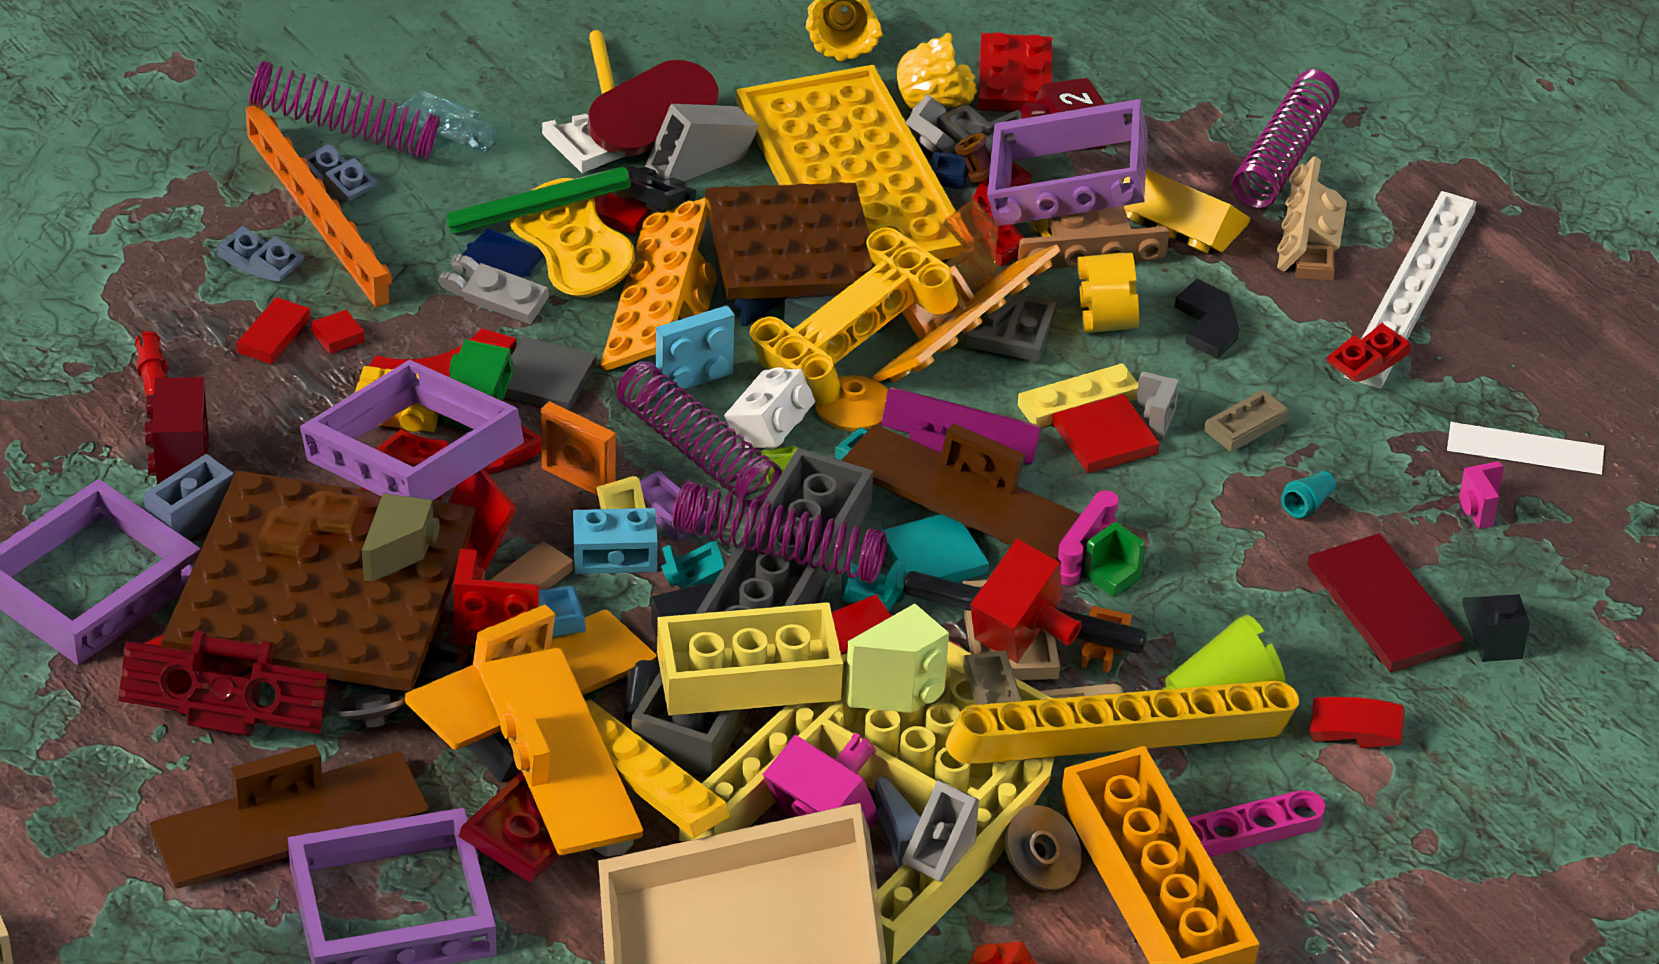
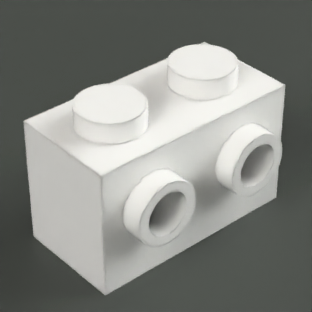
[724,367,815,450]

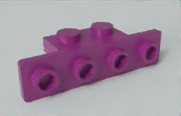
[882,387,1041,464]

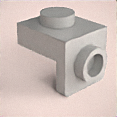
[905,94,958,154]

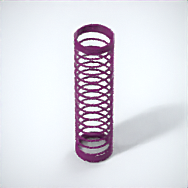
[248,60,440,161]
[1232,69,1340,208]
[617,361,782,508]
[672,480,887,583]

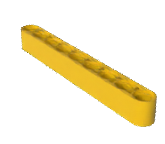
[946,681,1299,764]

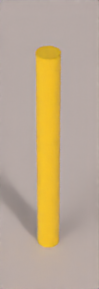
[589,30,615,94]

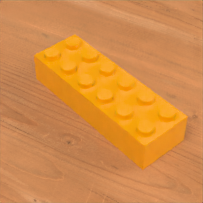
[1060,746,1259,964]

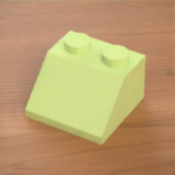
[845,604,949,713]

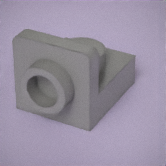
[1137,372,1179,439]

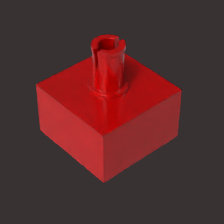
[970,538,1082,664]

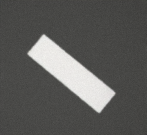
[1447,422,1604,475]

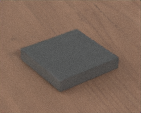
[504,336,596,411]

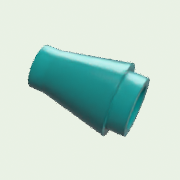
[1281,471,1336,518]

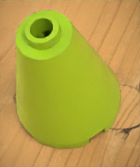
[1162,614,1286,690]

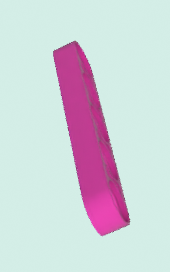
[1187,790,1326,857]

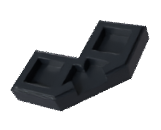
[1175,278,1240,359]

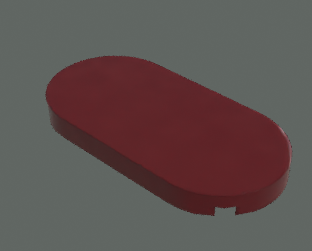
[588,60,719,156]

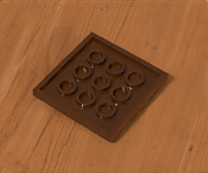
[705,182,875,300]

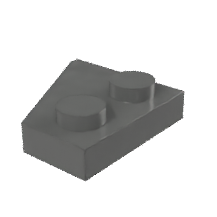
[966,294,1057,362]

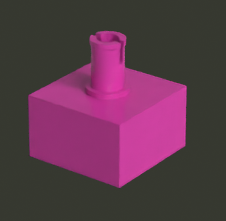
[762,733,880,830]

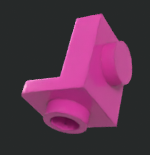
[1459,461,1504,529]

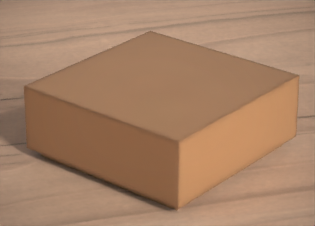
[1295,244,1335,280]

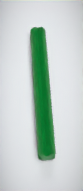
[447,166,631,234]

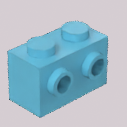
[573,508,658,574]

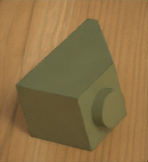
[362,493,439,582]

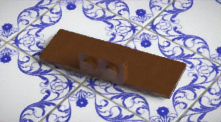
[841,423,1081,562]
[149,744,429,889]

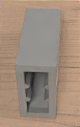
[645,104,759,181]

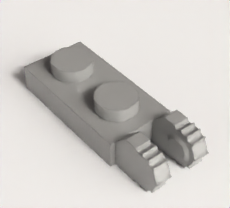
[437,254,549,325]

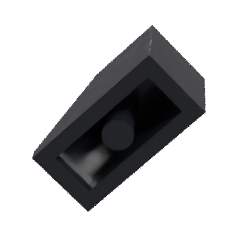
[1462,594,1530,662]

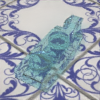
[397,89,496,152]

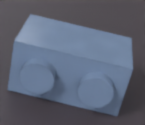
[143,454,234,540]

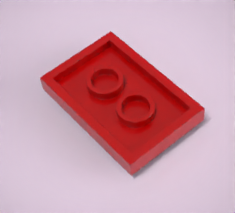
[978,32,1052,112]

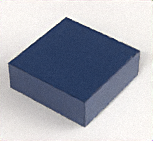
[930,152,968,189]

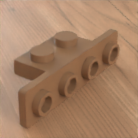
[1017,206,1169,269]

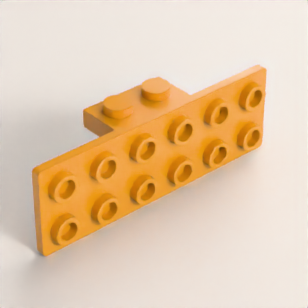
[600,198,717,371]
[872,244,1061,382]
[405,604,657,750]
[479,648,643,855]

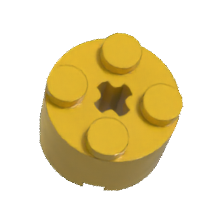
[1077,252,1139,334]

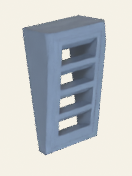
[874,777,921,868]

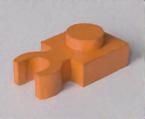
[1080,606,1132,673]

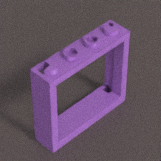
[987,99,1148,226]
[300,360,524,501]
[0,479,201,665]
[288,808,497,964]

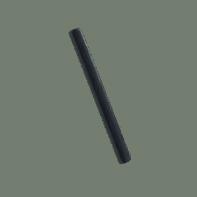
[904,571,1147,654]

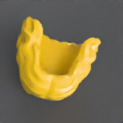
[806,0,883,62]
[897,32,977,109]

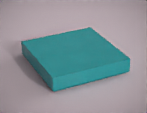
[881,514,989,582]

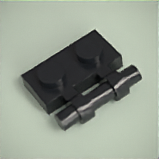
[610,165,697,212]

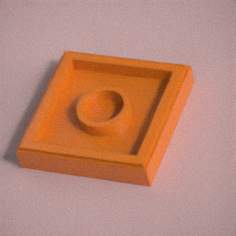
[541,401,616,496]

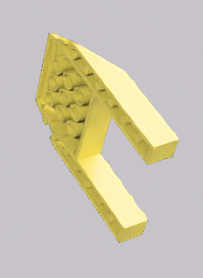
[679,641,1055,964]

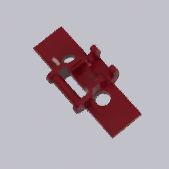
[118,630,329,736]

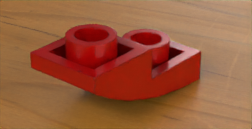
[1326,323,1411,382]
[1310,697,1405,748]

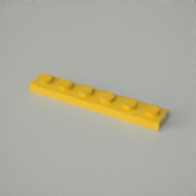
[586,699,730,838]

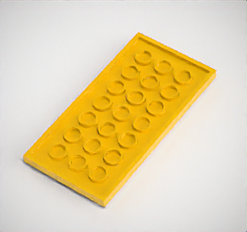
[736,65,973,260]

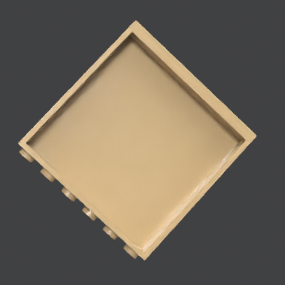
[599,803,887,964]

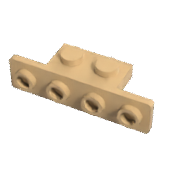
[1277,156,1347,272]

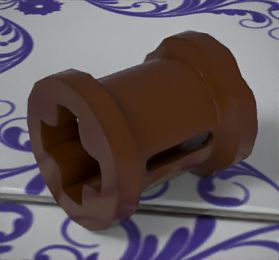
[955,133,991,182]

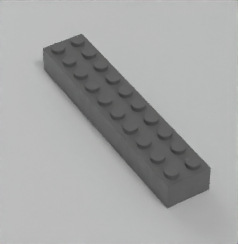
[632,448,873,777]

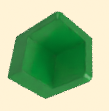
[1084,521,1146,597]

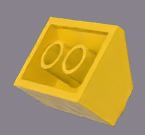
[1123,169,1251,254]

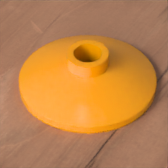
[814,375,888,431]

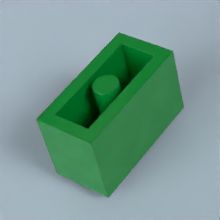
[442,339,514,431]

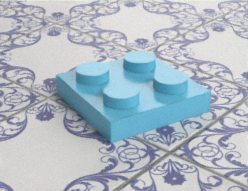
[656,305,735,396]

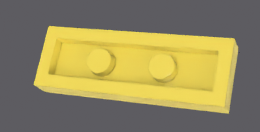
[1018,363,1138,428]

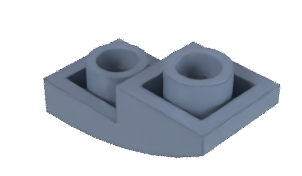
[304,143,378,202]
[217,225,305,282]

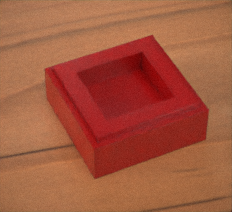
[311,309,365,354]

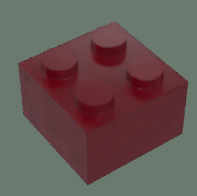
[145,377,210,485]

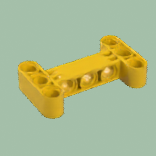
[750,228,958,405]

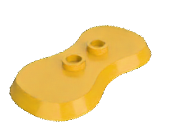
[509,178,635,298]

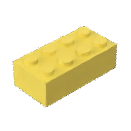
[657,603,843,716]

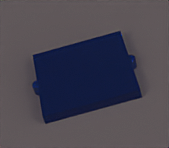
[462,228,544,278]

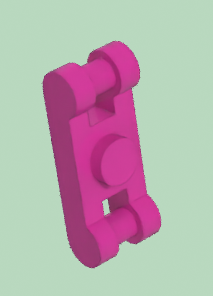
[1058,490,1119,586]

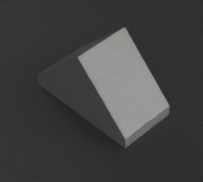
[901,780,979,881]

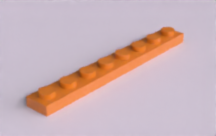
[245,106,392,308]

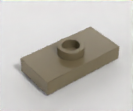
[1204,389,1290,452]
[963,650,1022,705]

